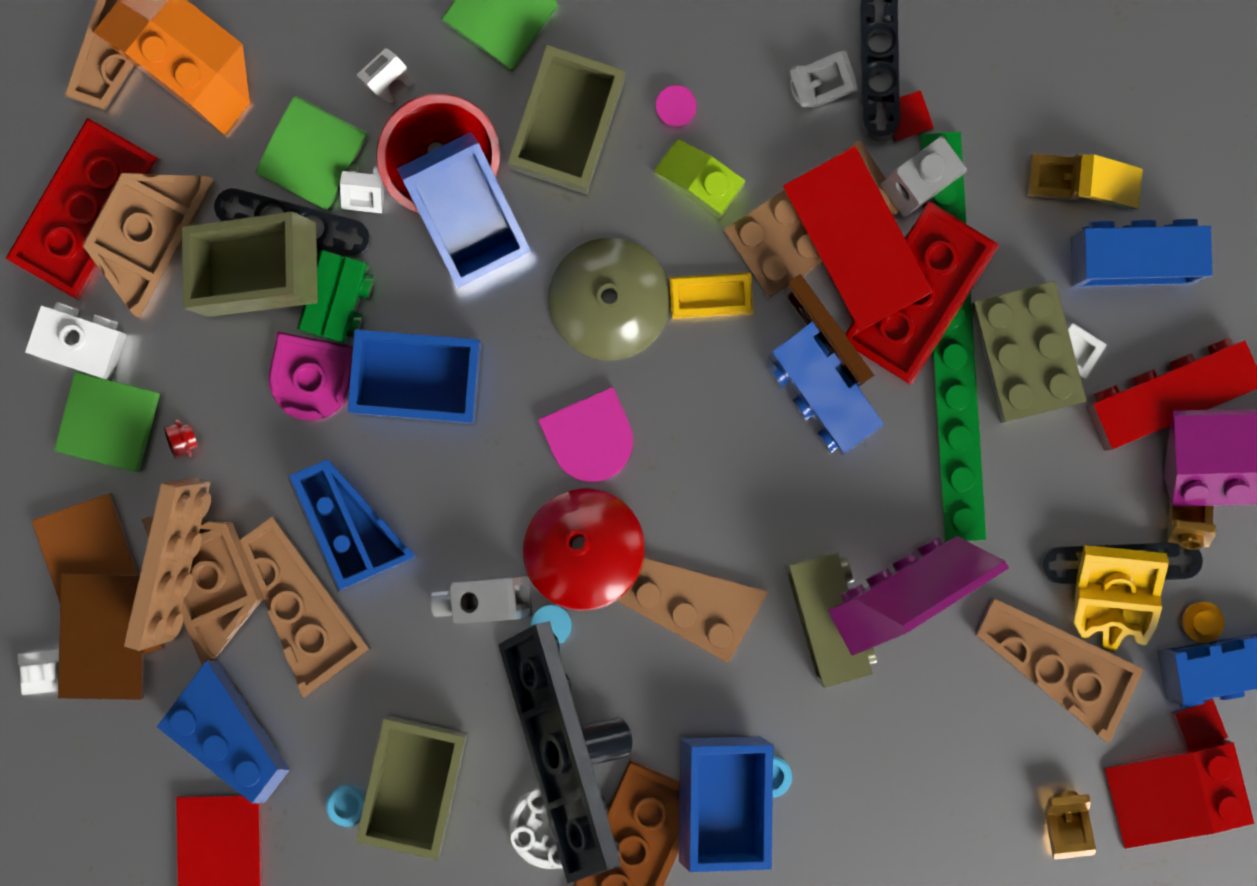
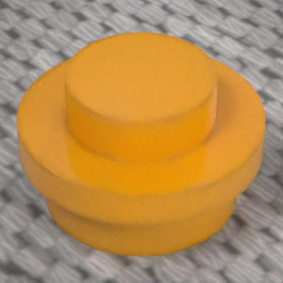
[1182,602,1224,643]

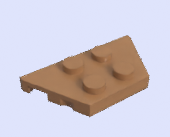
[82,173,214,318]
[141,516,264,666]

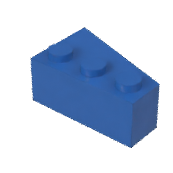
[767,321,884,455]
[288,459,416,592]
[1157,633,1257,707]
[157,660,290,803]

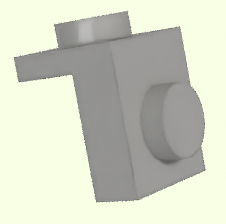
[789,51,860,107]

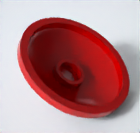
[376,93,500,213]
[523,488,645,611]

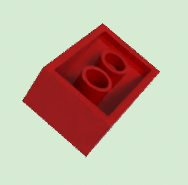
[1103,739,1255,849]

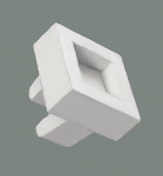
[357,48,412,103]
[340,164,384,214]
[18,649,59,695]

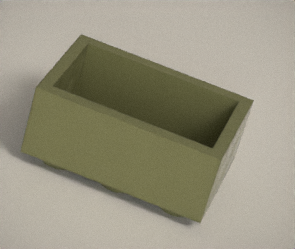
[508,45,626,195]
[182,212,318,317]
[972,281,1087,423]
[784,551,877,688]
[356,715,468,860]

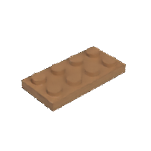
[723,140,899,299]
[124,477,211,651]

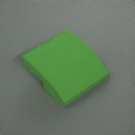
[441,0,559,70]
[255,95,368,210]
[54,372,160,473]

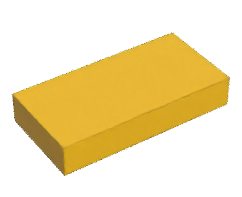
[1078,154,1143,209]
[669,272,754,319]

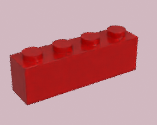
[1086,337,1257,451]

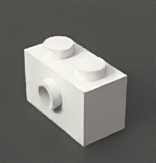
[25,302,127,381]

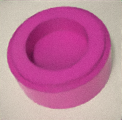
[656,85,697,128]

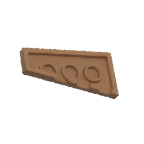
[65,0,134,111]
[240,516,371,698]
[617,558,768,664]
[975,598,1144,744]

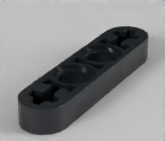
[860,0,900,142]
[214,188,371,258]
[1039,543,1203,584]

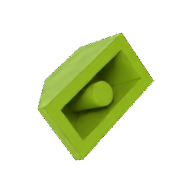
[654,138,745,220]

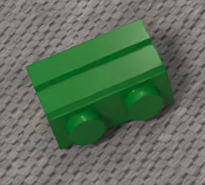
[297,250,375,345]

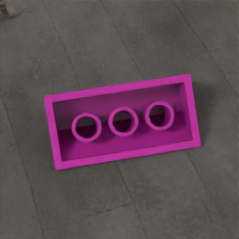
[1163,409,1257,507]
[828,536,1009,656]

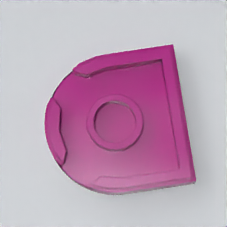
[269,331,353,421]
[538,387,633,482]

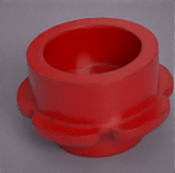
[164,419,197,459]

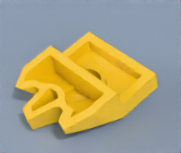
[1074,545,1169,653]

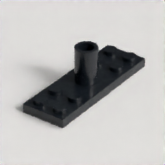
[498,621,633,884]

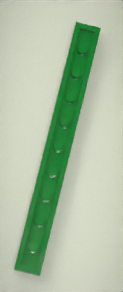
[918,132,986,542]

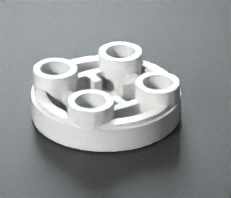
[509,787,563,869]

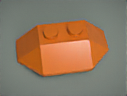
[93,0,250,136]

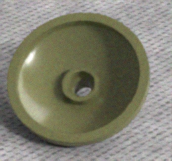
[548,238,671,360]

